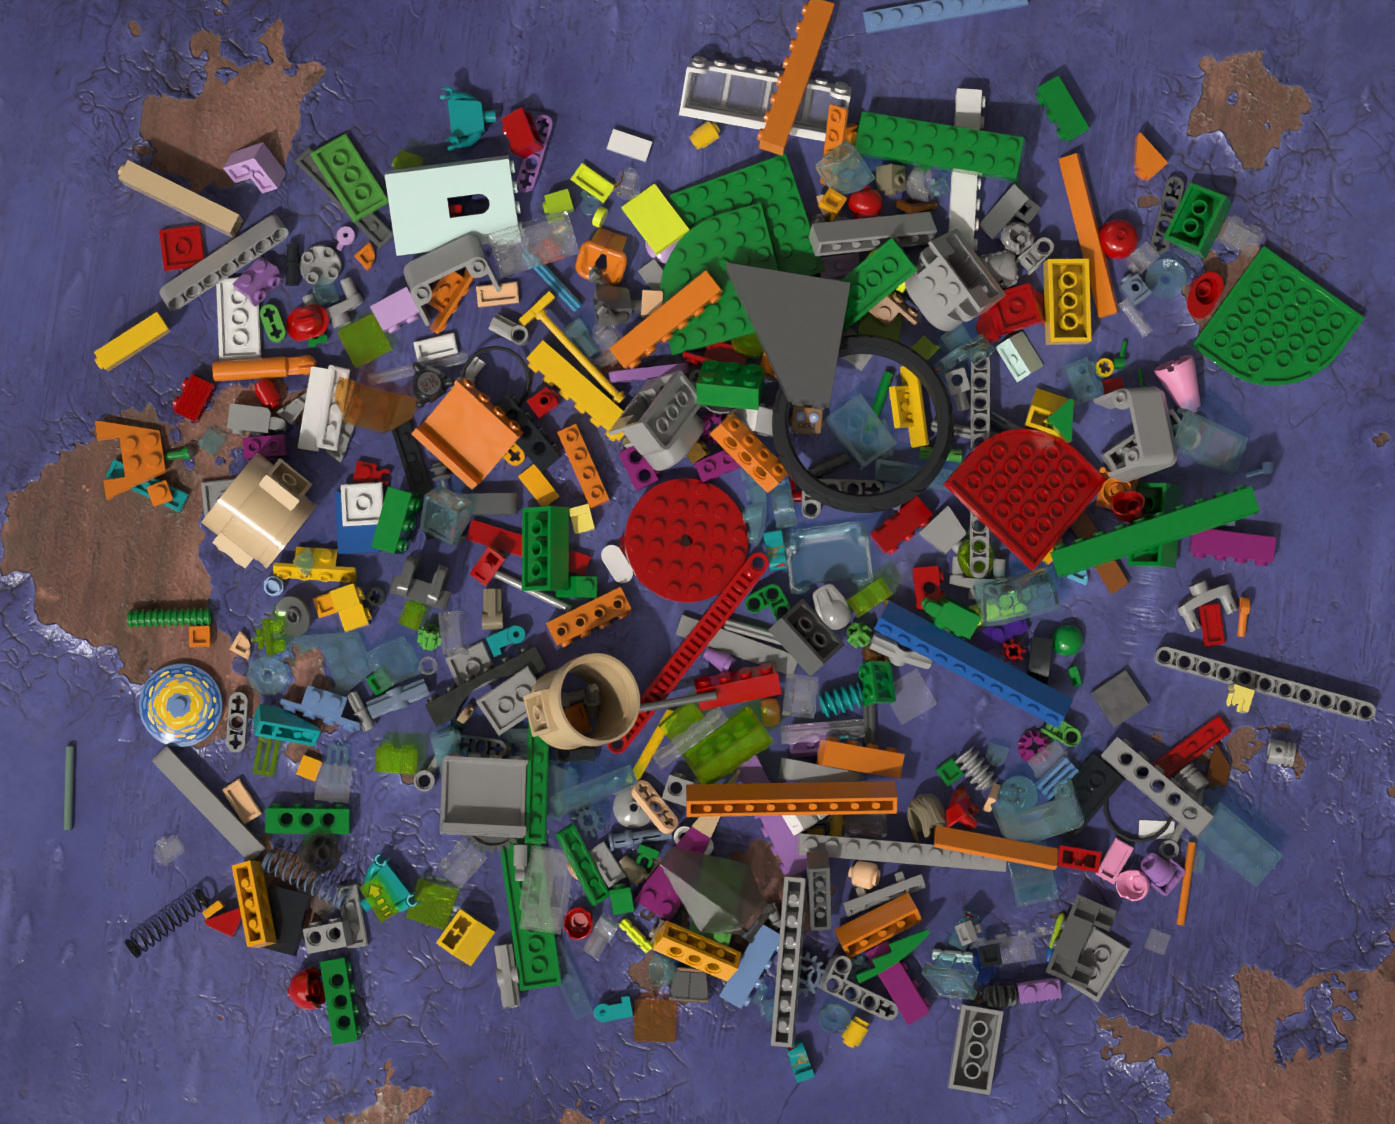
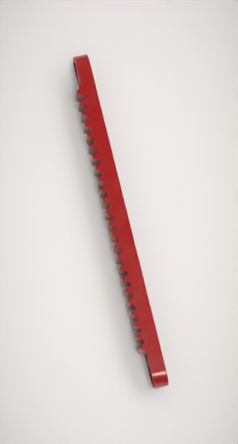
[607,552,769,754]

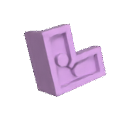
[223,142,286,193]

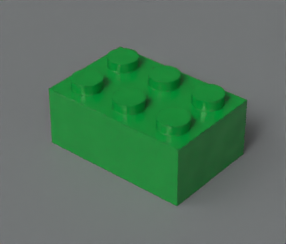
[696,360,765,410]
[371,487,422,554]

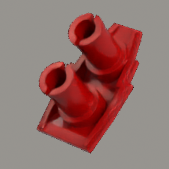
[946,786,979,831]

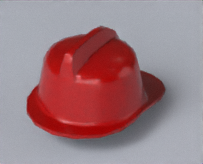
[1187,272,1224,319]
[286,304,329,341]

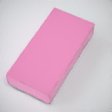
[1095,838,1134,884]

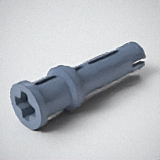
[608,829,672,851]

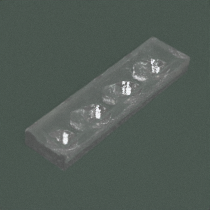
[652,707,728,770]
[781,719,865,744]

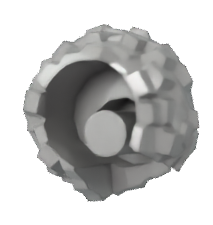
[1001,222,1034,255]

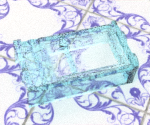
[1172,408,1248,476]

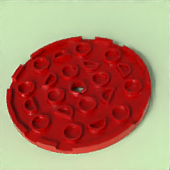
[624,478,748,603]

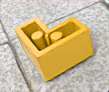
[330,583,372,633]

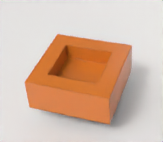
[146,480,174,507]
[189,626,211,648]

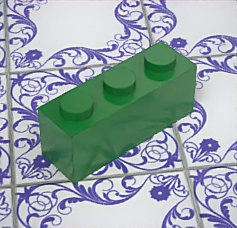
[1035,75,1090,144]

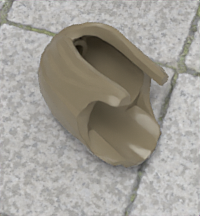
[907,793,950,842]

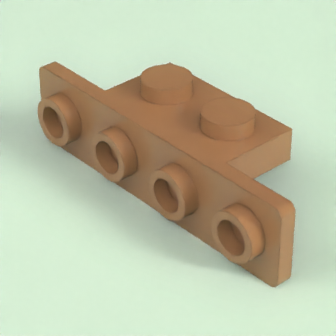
[854,264,922,327]

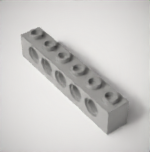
[1101,737,1215,839]

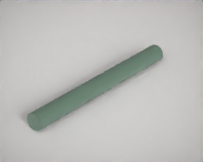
[64,746,74,830]

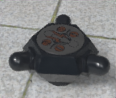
[412,362,456,408]

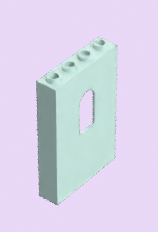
[385,155,523,256]

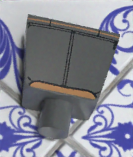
[669,964,708,1004]

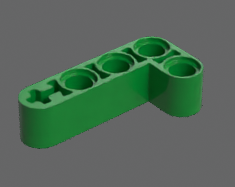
[745,584,791,622]

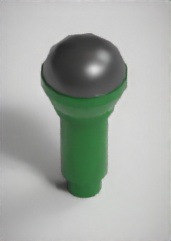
[164,446,196,460]

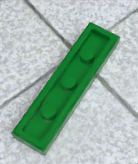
[555,823,610,906]

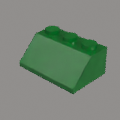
[1163,182,1232,259]

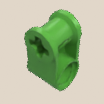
[1040,720,1081,747]

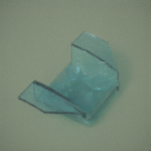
[933,334,996,387]

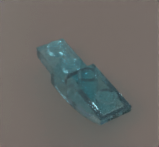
[739,469,767,547]

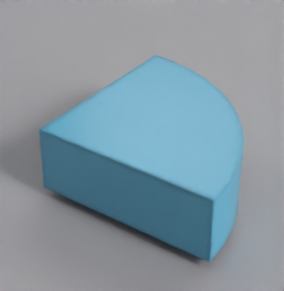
[1067,570,1088,586]

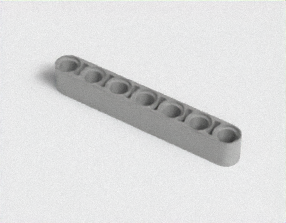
[159,215,288,311]
[151,745,266,861]

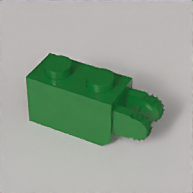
[921,596,982,639]

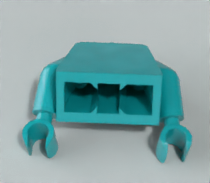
[440,86,496,151]
[359,851,422,913]

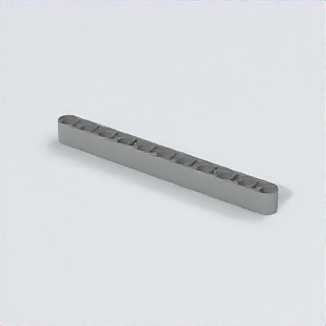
[970,352,990,578]
[1153,647,1376,721]

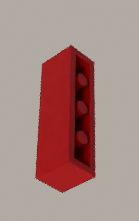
[694,663,782,711]

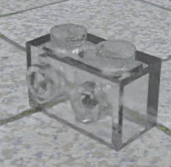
[782,674,819,719]

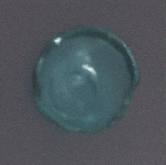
[649,955,676,987]
[818,1002,851,1034]

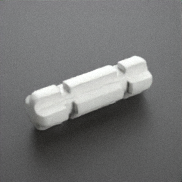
[932,949,973,963]

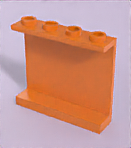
[411,377,524,490]

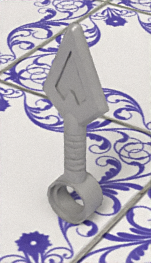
[1159,789,1204,859]

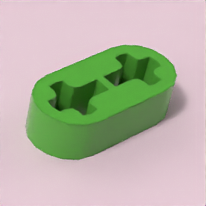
[260,304,287,343]

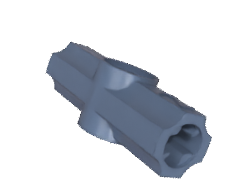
[366,678,431,719]

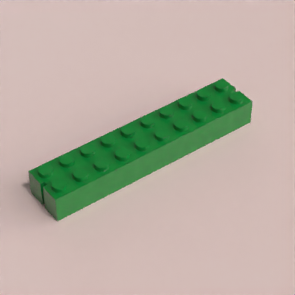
[1050,484,1260,579]

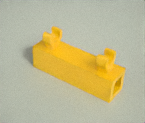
[94,312,171,372]

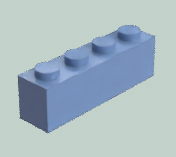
[719,923,780,1009]

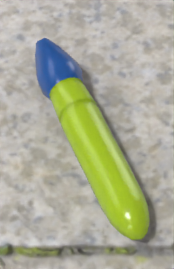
[1046,913,1065,963]

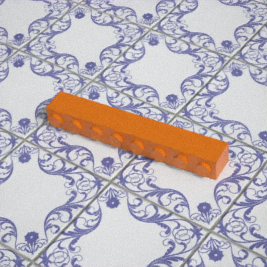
[757,0,835,156]

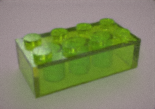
[680,706,774,784]

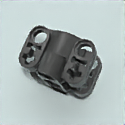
[389,556,452,611]

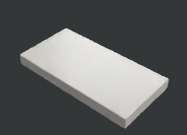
[216,277,261,361]

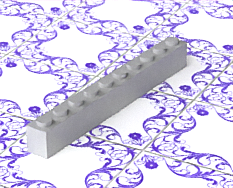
[796,834,1007,872]

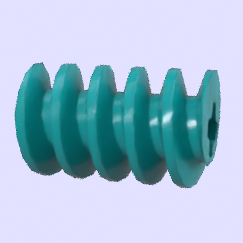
[818,682,863,717]

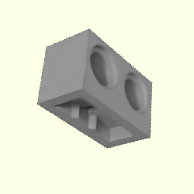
[662,772,706,806]
[303,917,353,954]

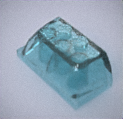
[973,566,1063,627]

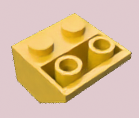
[1023,388,1075,439]
[436,908,495,966]

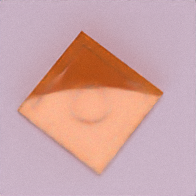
[634,999,676,1042]

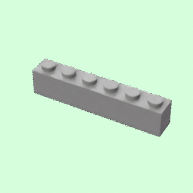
[809,212,937,256]

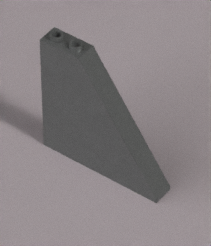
[726,263,850,410]

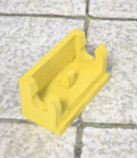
[1226,684,1255,713]

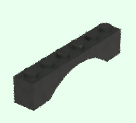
[425,645,547,727]

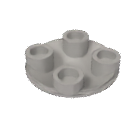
[300,245,341,287]

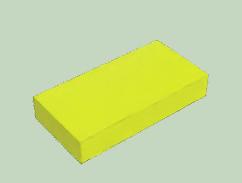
[570,163,615,204]

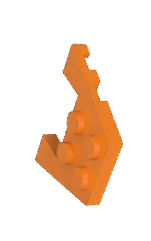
[95,421,166,500]

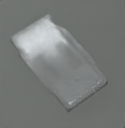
[519,845,573,934]

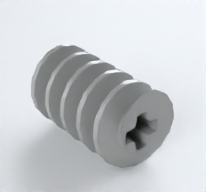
[955,746,999,792]

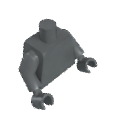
[589,266,642,326]

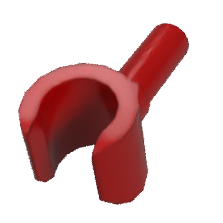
[788,475,802,502]

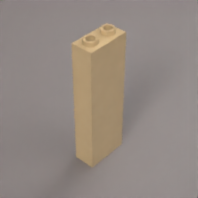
[118,160,244,239]

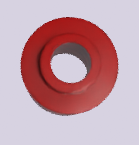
[254,378,282,410]

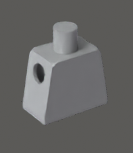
[918,506,968,557]

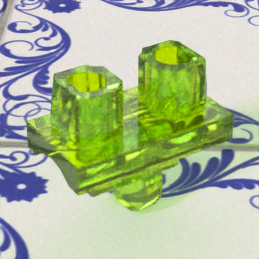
[251,619,287,657]

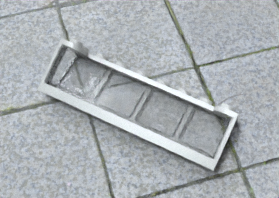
[679,56,852,141]

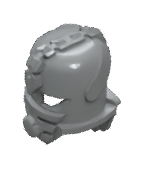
[978,250,1019,289]

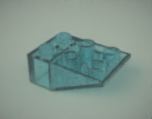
[1007,837,1059,907]

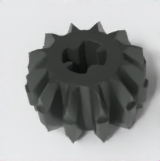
[983,985,1019,1008]

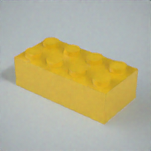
[1043,259,1091,345]

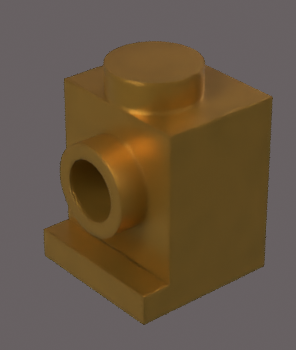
[686,438,710,465]

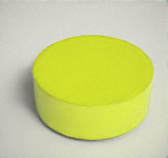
[592,206,608,228]

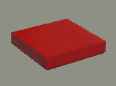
[159,225,205,272]

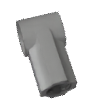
[488,313,530,346]

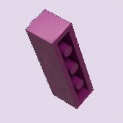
[1188,529,1276,567]
[864,940,931,1025]

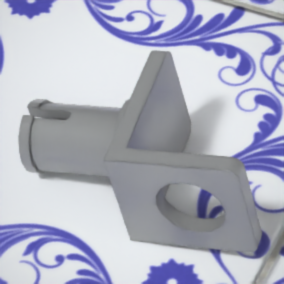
[944,367,970,411]

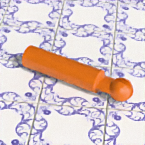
[212,355,317,382]

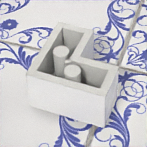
[727,403,774,438]

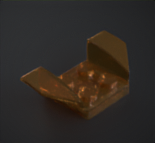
[334,377,418,433]

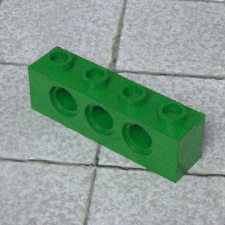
[265,804,351,834]
[320,957,362,1045]

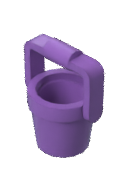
[1141,853,1185,896]

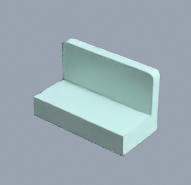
[995,332,1043,382]

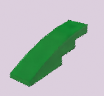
[855,929,930,983]

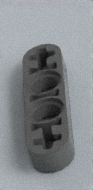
[1149,177,1184,256]

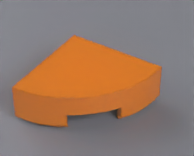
[354,242,375,271]

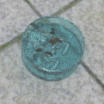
[998,776,1038,814]

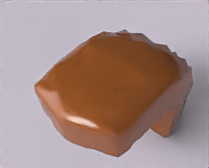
[761,695,781,727]

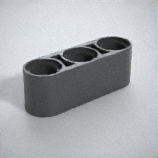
[458,493,518,516]

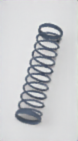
[261,849,350,910]

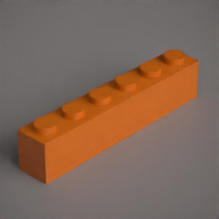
[609,271,724,369]

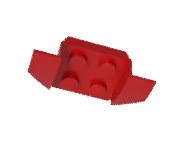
[976,283,1045,345]

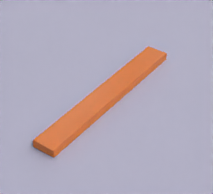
[1058,153,1120,318]

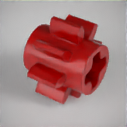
[999,639,1026,665]

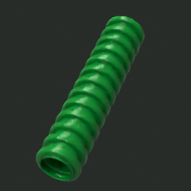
[127,607,212,628]

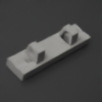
[843,871,926,917]

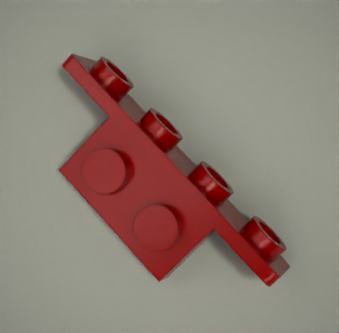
[682,343,749,365]

